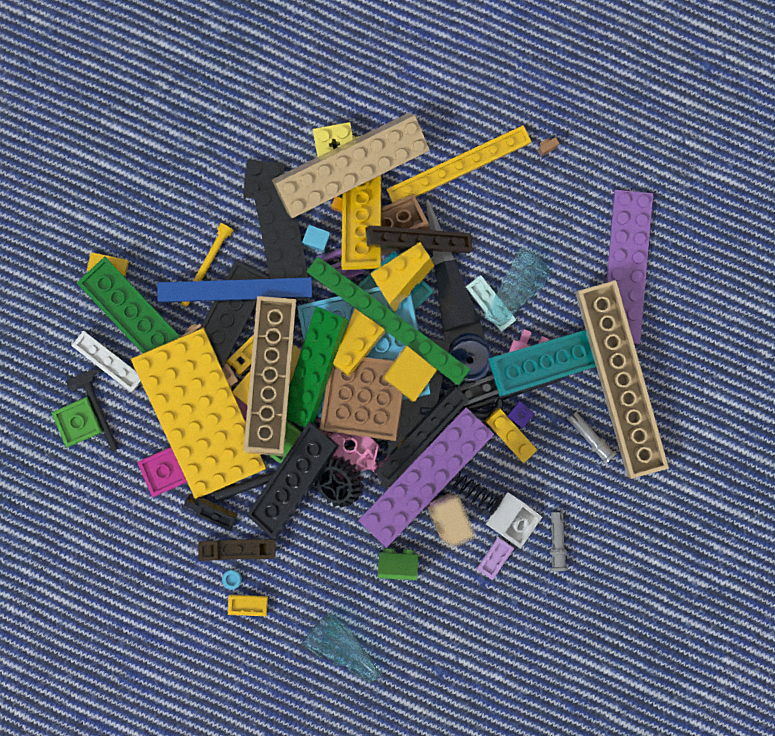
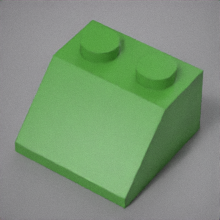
[378,548,418,580]

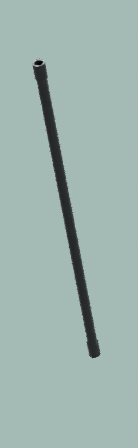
[213,378,561,502]

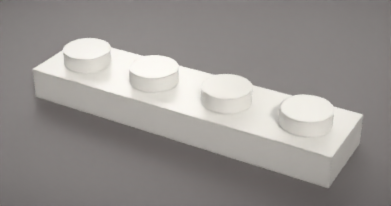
[72,331,141,393]

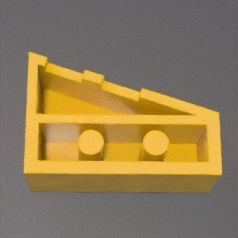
[371,243,434,312]

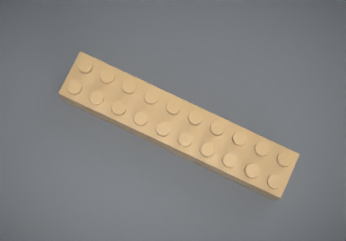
[575,280,669,479]

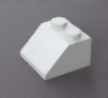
[486,493,542,549]

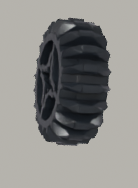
[313,455,364,508]

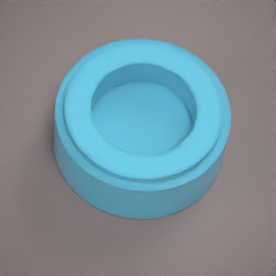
[222,570,242,590]

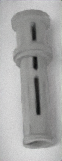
[567,411,617,464]
[550,512,568,571]

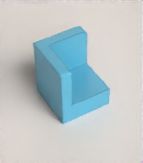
[302,225,330,253]

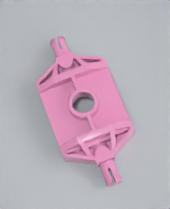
[317,418,379,477]

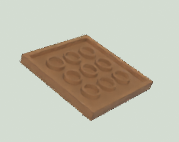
[320,357,404,441]

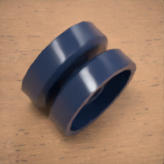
[448,333,491,382]

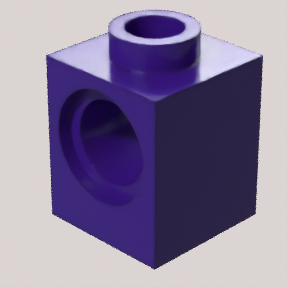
[507,401,535,429]

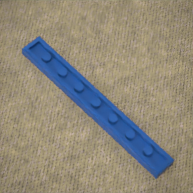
[157,278,312,303]

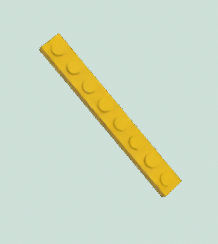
[386,125,531,203]

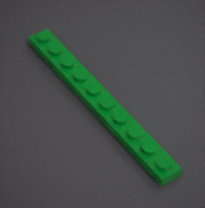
[306,256,471,386]

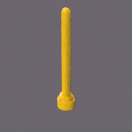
[181,223,234,307]

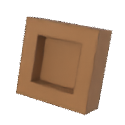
[537,137,560,157]

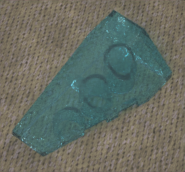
[484,247,551,327]
[301,613,382,683]

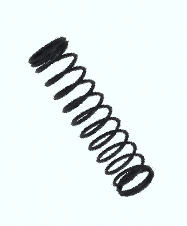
[446,471,503,515]

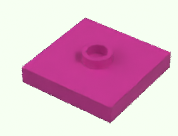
[137,447,187,497]

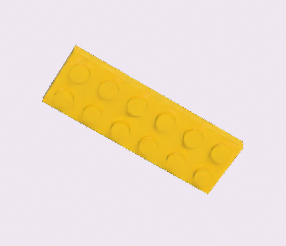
[341,175,381,270]

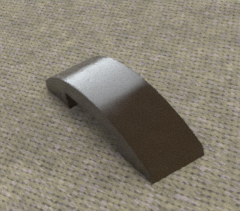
[198,539,276,561]

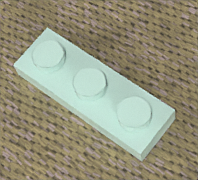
[466,275,516,332]

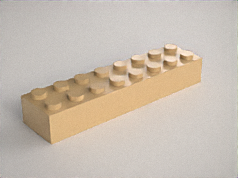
[272,113,430,218]
[244,296,296,456]
[427,493,475,547]

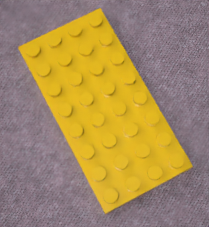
[131,327,266,499]

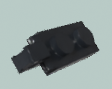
[184,493,238,531]

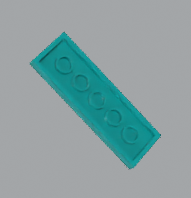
[489,330,596,396]

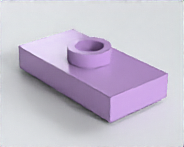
[476,537,514,580]

